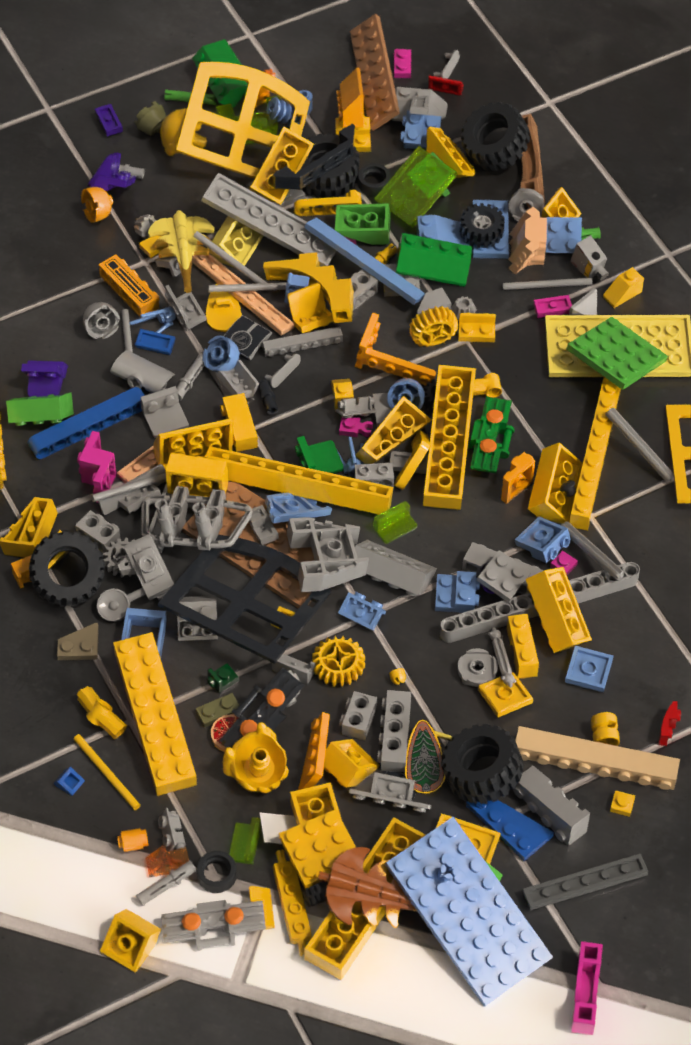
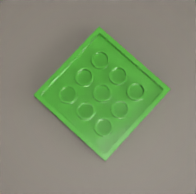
[566,317,668,390]

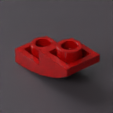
[659,701,681,746]

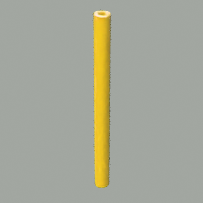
[73,734,141,810]

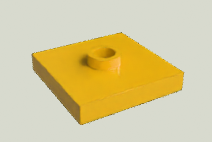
[478,672,533,717]

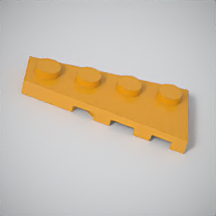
[298,712,330,790]

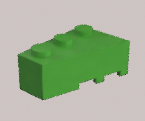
[6,392,74,426]

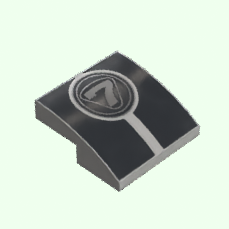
[224,315,272,360]

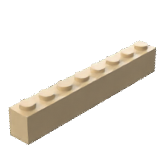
[516,726,680,790]

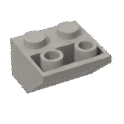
[177,596,218,641]

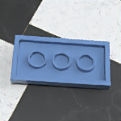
[473,200,509,259]

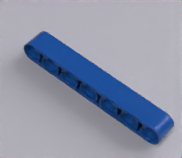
[27,387,145,459]

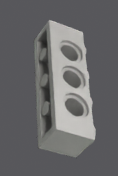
[377,690,411,772]

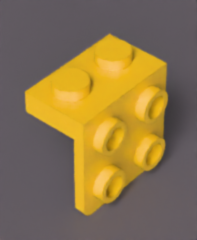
[287,283,334,333]

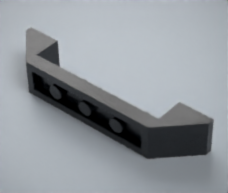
[273,123,355,190]

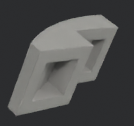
[249,505,279,545]

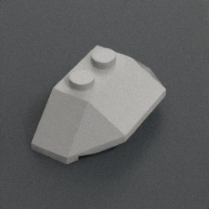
[391,87,447,122]

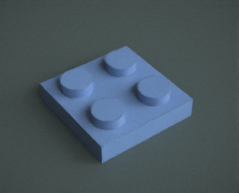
[545,217,582,253]
[565,646,614,693]

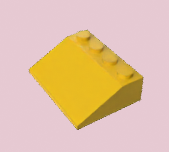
[154,418,234,470]

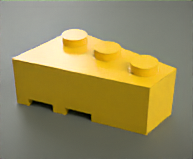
[0,497,58,557]

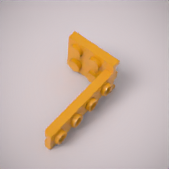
[355,312,436,385]

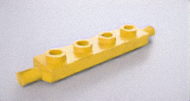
[273,850,312,956]

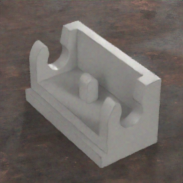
[272,654,315,685]

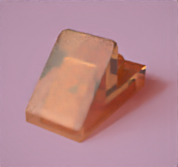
[146,845,189,878]

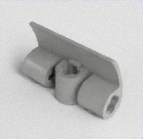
[111,350,175,393]

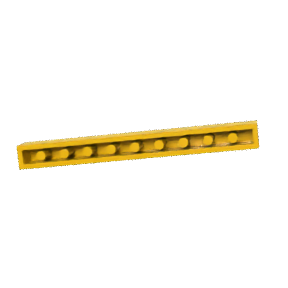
[570,377,621,531]
[205,446,393,516]

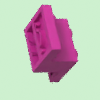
[77,431,117,503]

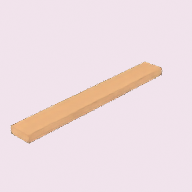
[192,254,295,336]

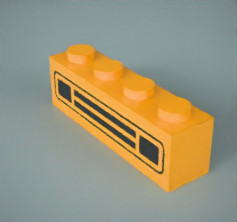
[99,254,160,318]

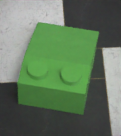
[335,204,390,245]

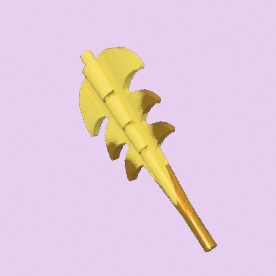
[148,210,214,293]

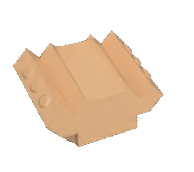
[508,207,547,274]

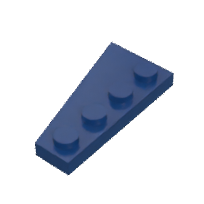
[466,800,554,861]

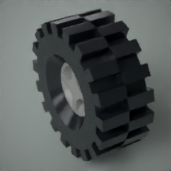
[460,203,505,248]

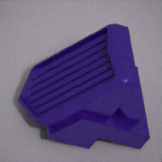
[87,152,136,191]
[21,360,68,397]

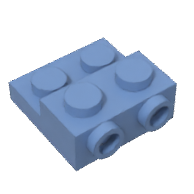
[401,111,441,150]
[515,517,571,563]
[435,571,480,613]

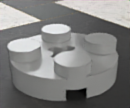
[509,188,545,221]
[457,648,498,687]

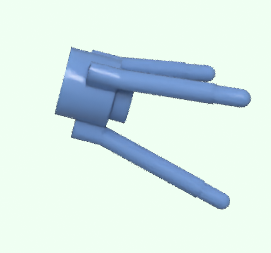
[130,306,176,333]
[336,437,364,477]

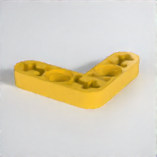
[394,430,430,490]

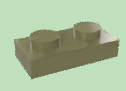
[196,693,239,728]

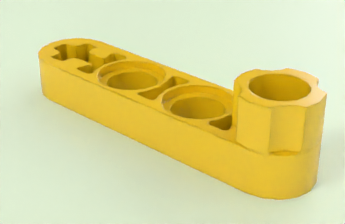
[294,190,362,216]

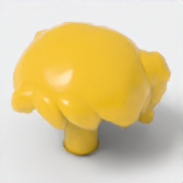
[160,108,207,156]
[223,722,289,793]

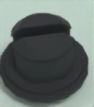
[560,480,576,497]

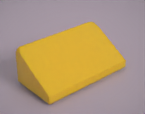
[249,886,275,930]

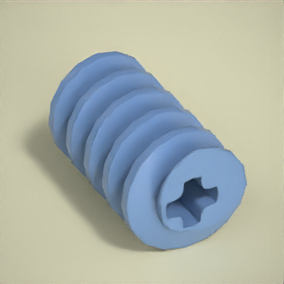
[266,97,301,126]

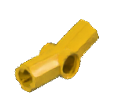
[77,686,127,739]

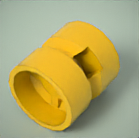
[591,712,620,746]

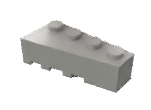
[514,766,590,846]

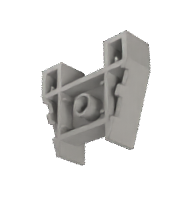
[287,517,369,592]

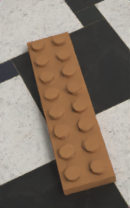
[350,14,400,131]

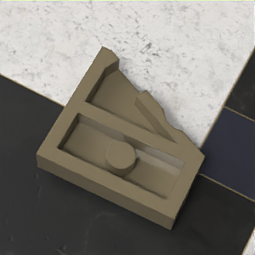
[57,623,99,660]

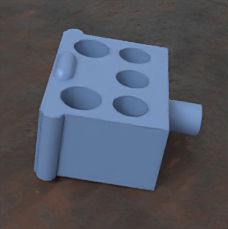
[284,273,310,303]

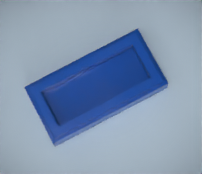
[135,329,176,355]

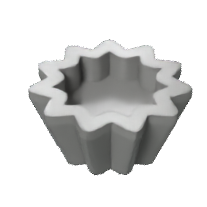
[134,214,157,240]
[451,296,477,319]

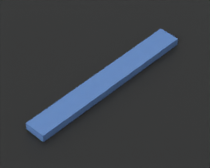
[305,218,425,305]

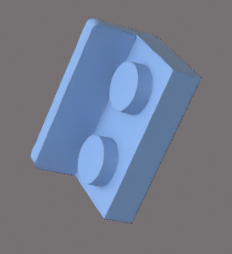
[338,592,386,631]

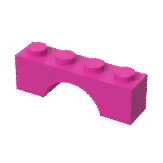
[571,942,603,1035]

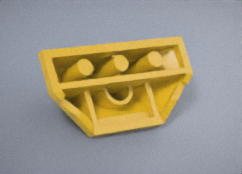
[427,127,475,178]

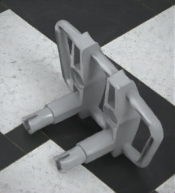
[141,486,253,551]

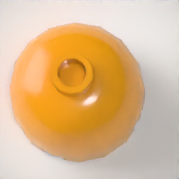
[81,187,113,223]

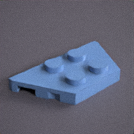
[265,493,332,523]

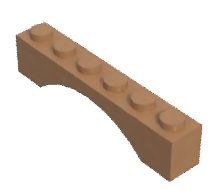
[521,113,545,208]

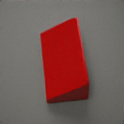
[428,75,463,95]

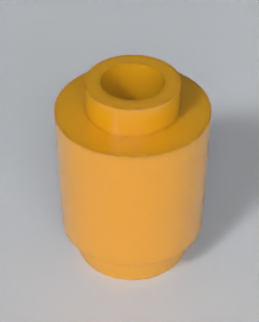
[117,828,148,852]

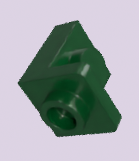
[207,663,239,693]

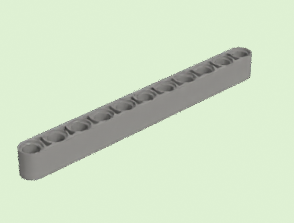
[440,562,640,643]

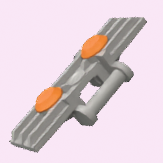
[161,900,266,951]

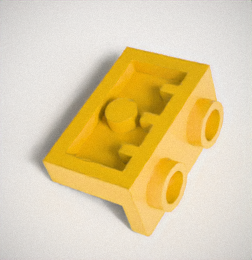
[458,313,496,342]

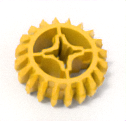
[409,306,458,347]
[312,636,365,687]

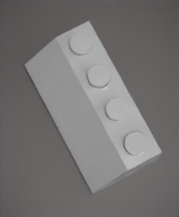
[355,540,437,596]

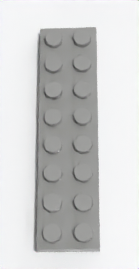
[201,173,337,266]

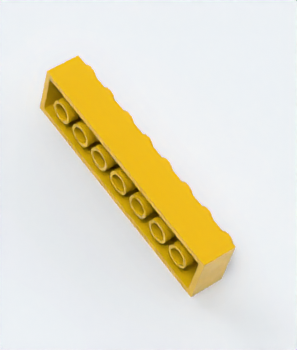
[423,365,476,510]
[113,632,197,796]
[305,818,425,980]

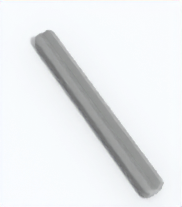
[606,407,674,482]
[561,522,624,580]

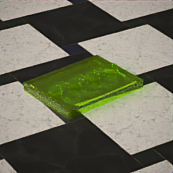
[374,146,458,228]

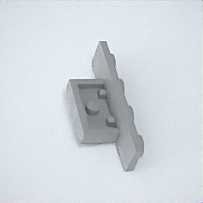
[98,464,166,515]
[349,772,431,812]

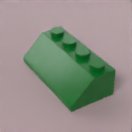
[192,39,248,108]
[396,233,472,287]

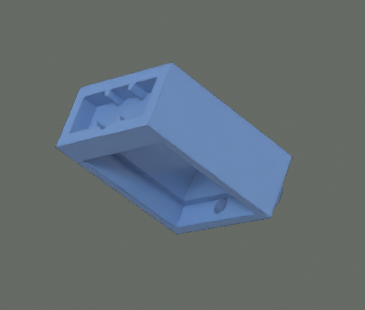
[121,608,167,659]

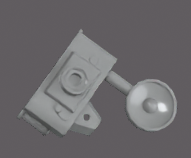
[97,532,174,622]

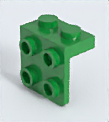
[294,436,343,474]

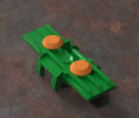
[468,396,515,473]

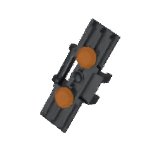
[219,667,304,748]

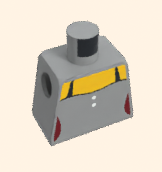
[570,235,609,280]

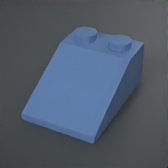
[417,215,473,254]

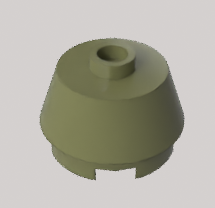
[134,101,167,136]

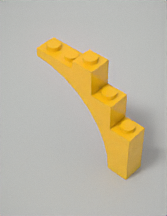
[263,252,354,323]

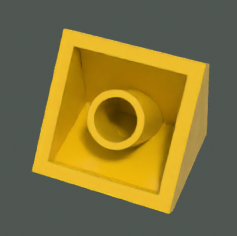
[541,187,581,218]

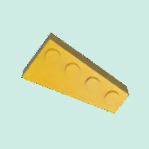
[355,396,432,464]

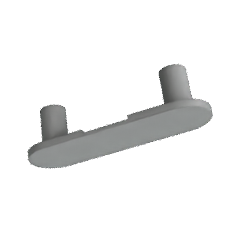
[434,50,459,79]
[265,354,301,388]

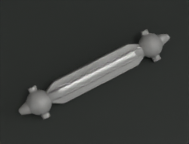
[488,627,516,688]

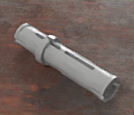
[177,355,205,401]
[136,860,197,906]

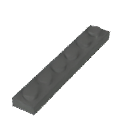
[522,853,649,911]

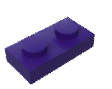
[95,104,123,136]

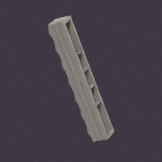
[263,326,343,357]

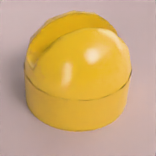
[389,668,406,685]

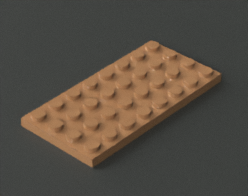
[182,481,315,609]

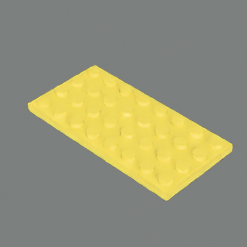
[545,315,691,377]

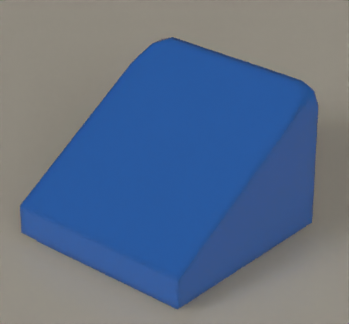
[53,767,85,796]

